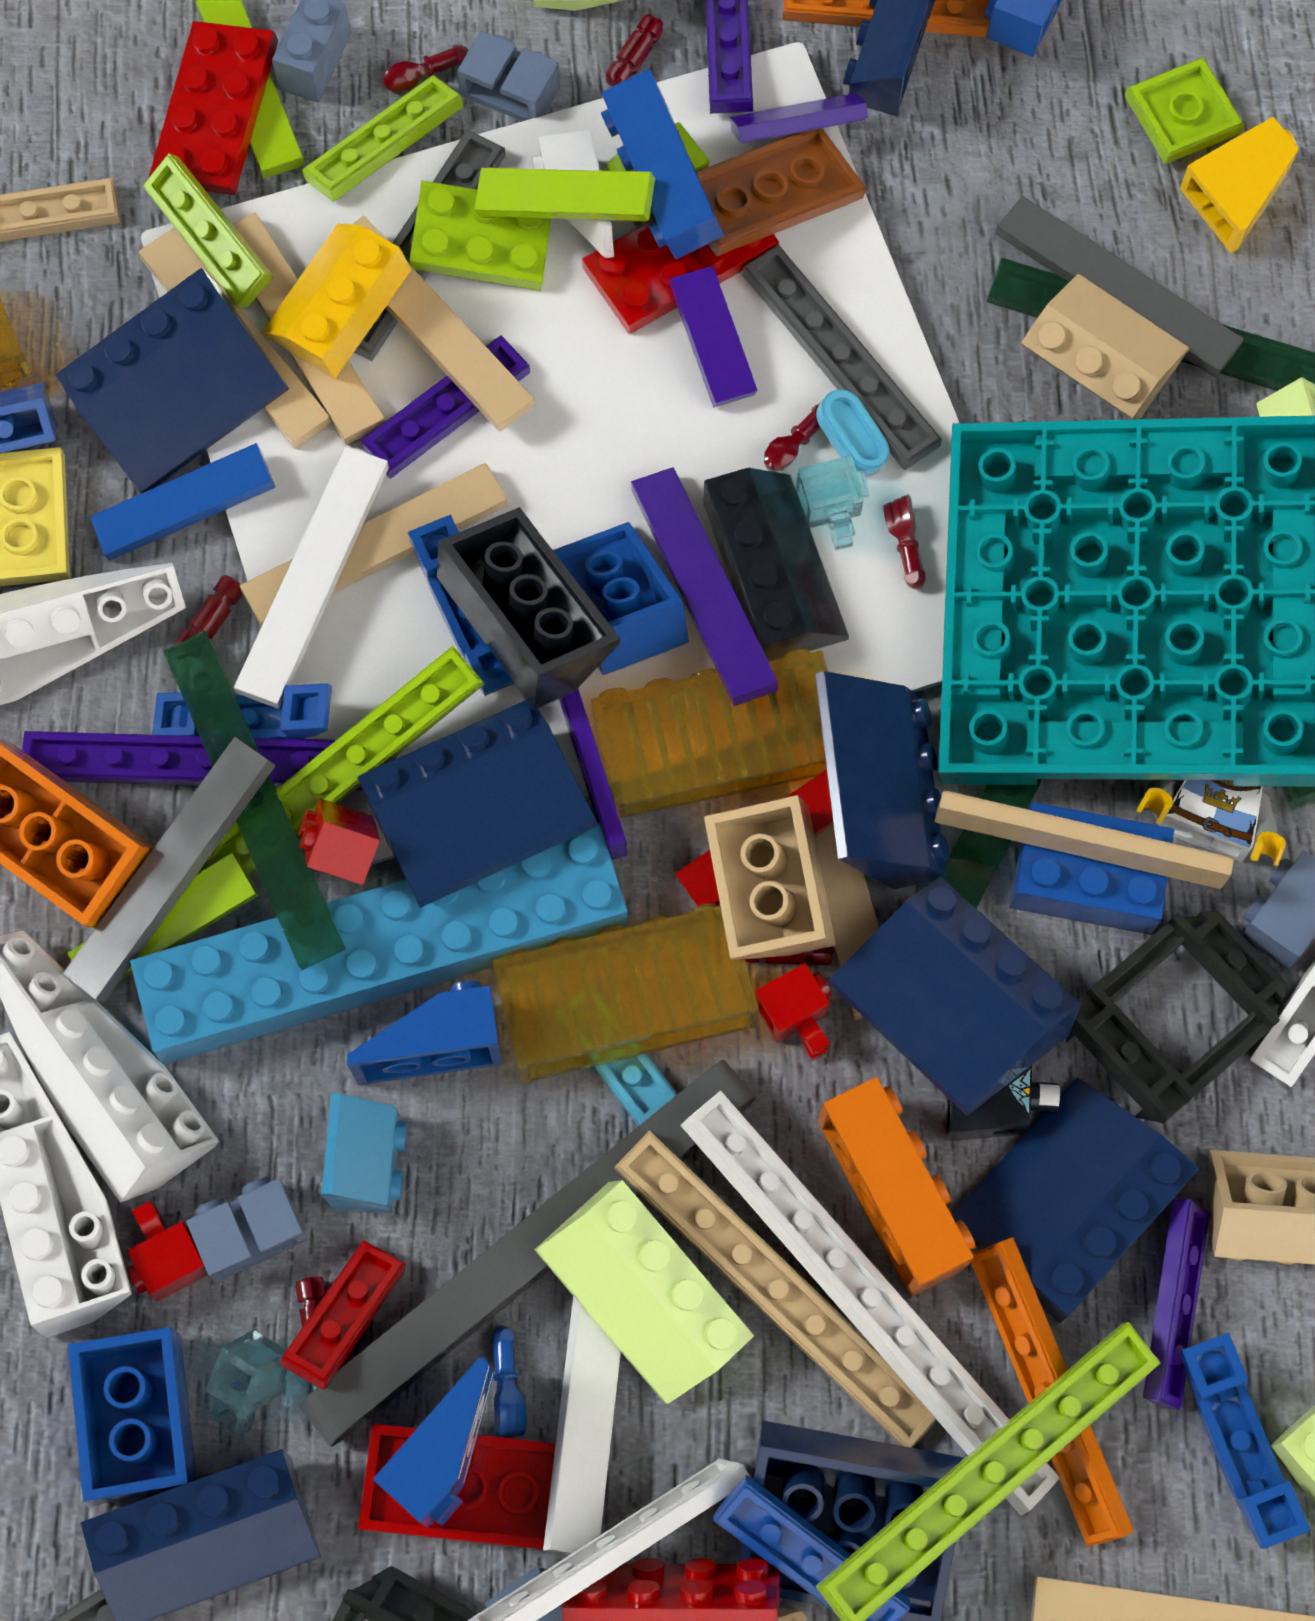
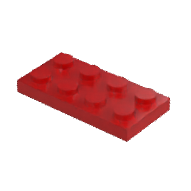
[149,21,278,195]
[582,218,779,334]
[358,1423,556,1550]
[562,1558,781,1621]

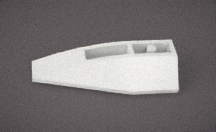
[0,563,186,705]
[0,930,219,1203]
[0,1032,132,1338]

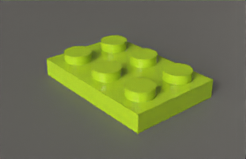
[409,180,551,291]

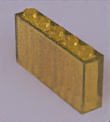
[591,649,828,819]
[492,904,759,1084]

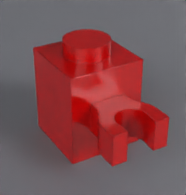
[753,963,832,1061]
[127,1201,208,1301]

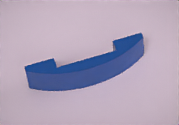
[408,514,515,696]
[152,683,332,739]
[1180,1332,1311,1549]

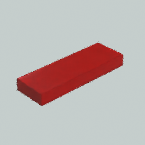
[281,1240,406,1391]

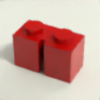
[298,798,380,885]

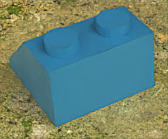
[321,1093,408,1214]

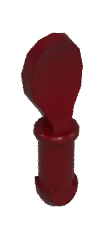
[383,45,469,92]
[764,403,821,472]

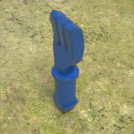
[491,1325,527,1436]

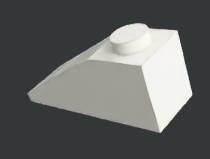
[532,129,614,258]
[1250,959,1315,1087]

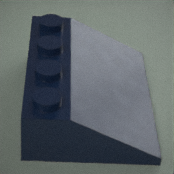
[55,267,289,494]
[815,671,950,890]
[357,700,598,908]
[828,876,1081,1116]
[952,1077,1200,1323]
[739,1420,964,1621]

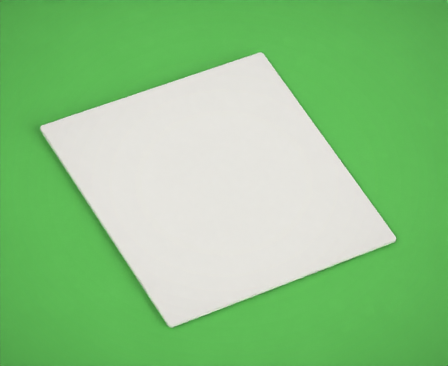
[141,42,960,865]

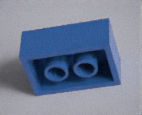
[1009,802,1174,935]
[68,1327,197,1505]

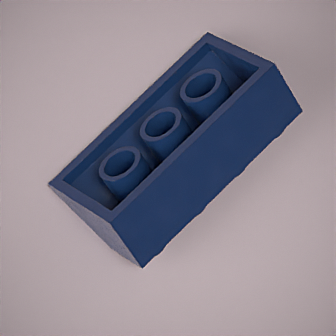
[843,0,935,116]
[80,1449,321,1621]

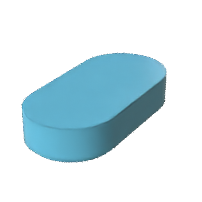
[816,390,890,476]

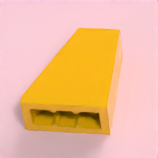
[1180,117,1299,253]

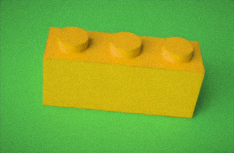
[262,223,411,379]

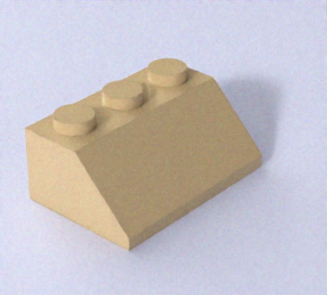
[1021,274,1190,420]
[704,795,836,960]
[1208,1149,1315,1265]

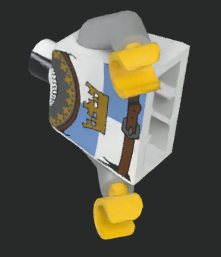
[1136,780,1286,866]

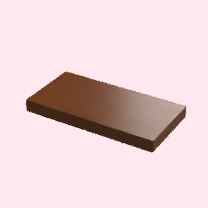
[697,128,867,257]

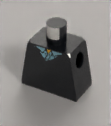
[945,1065,1060,1141]

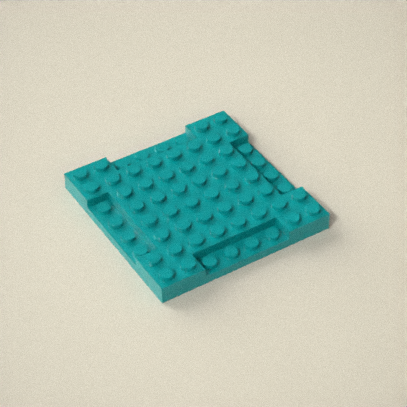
[939,415,1315,787]

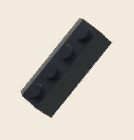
[703,467,849,663]
[437,507,620,710]

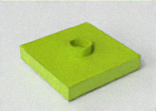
[1125,57,1244,165]

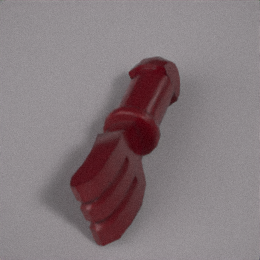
[883,494,926,590]

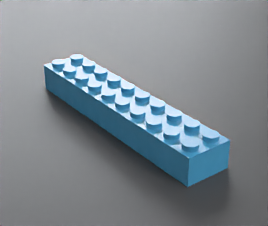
[130,823,628,1065]

